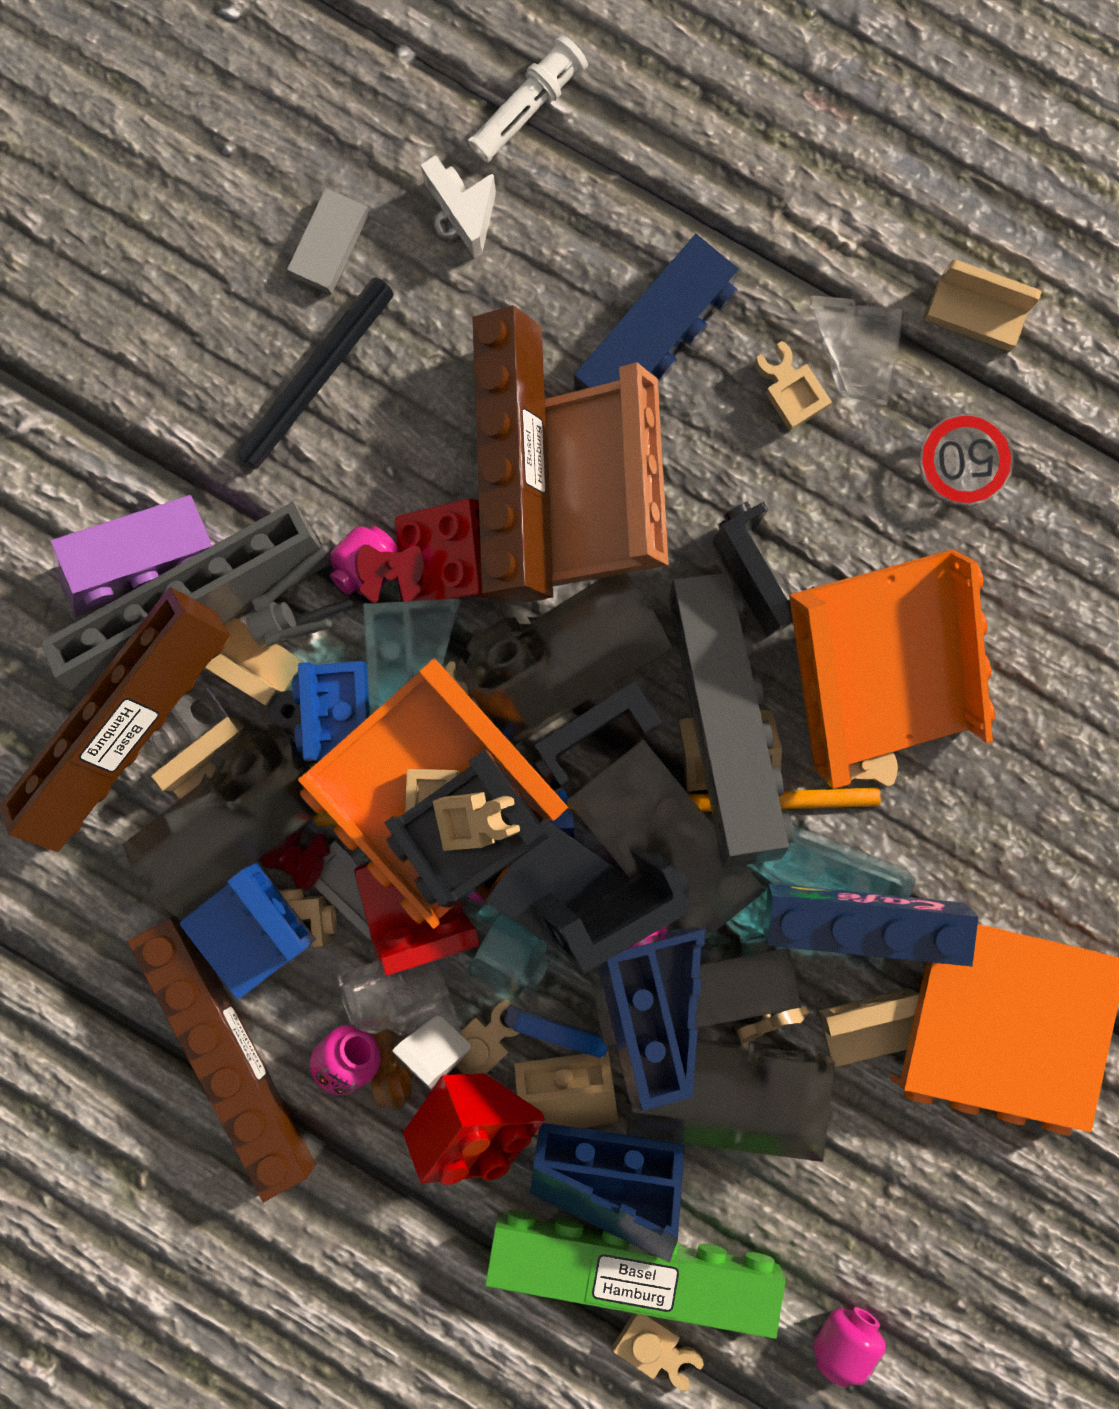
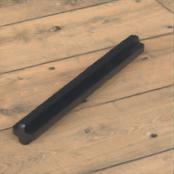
[236,277,394,469]

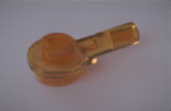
[370,1012,411,1111]

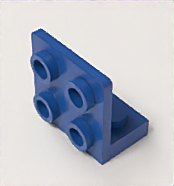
[180,863,316,998]

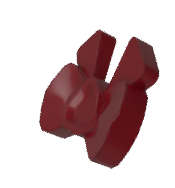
[355,544,424,603]
[260,820,330,890]

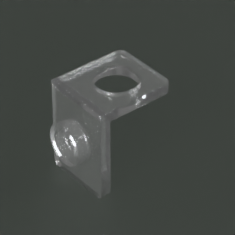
[146,687,229,767]

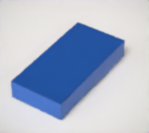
[504,1005,610,1058]

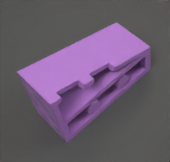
[50,495,212,617]

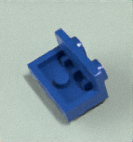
[292,661,370,763]

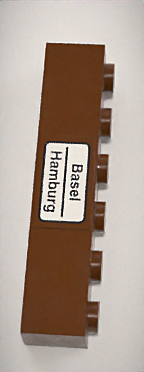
[472,305,554,605]
[0,587,231,852]
[127,913,316,1203]

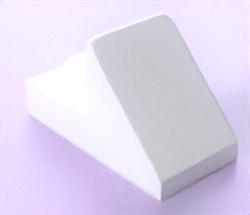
[420,155,496,258]
[392,1015,471,1091]

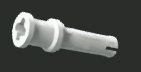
[468,35,588,163]

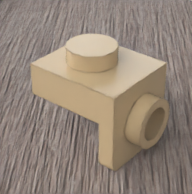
[279,888,337,947]

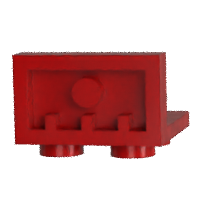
[395,498,495,608]
[354,863,480,976]

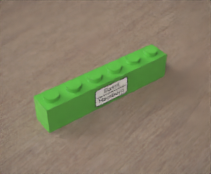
[485,1210,786,1339]

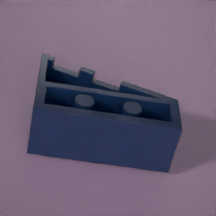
[598,926,705,1111]
[530,1123,685,1263]

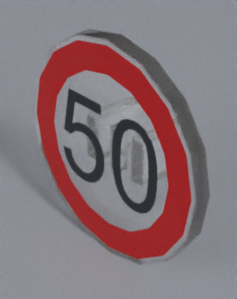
[918,413,1014,507]

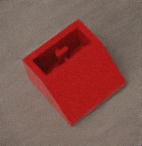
[403,1073,545,1185]

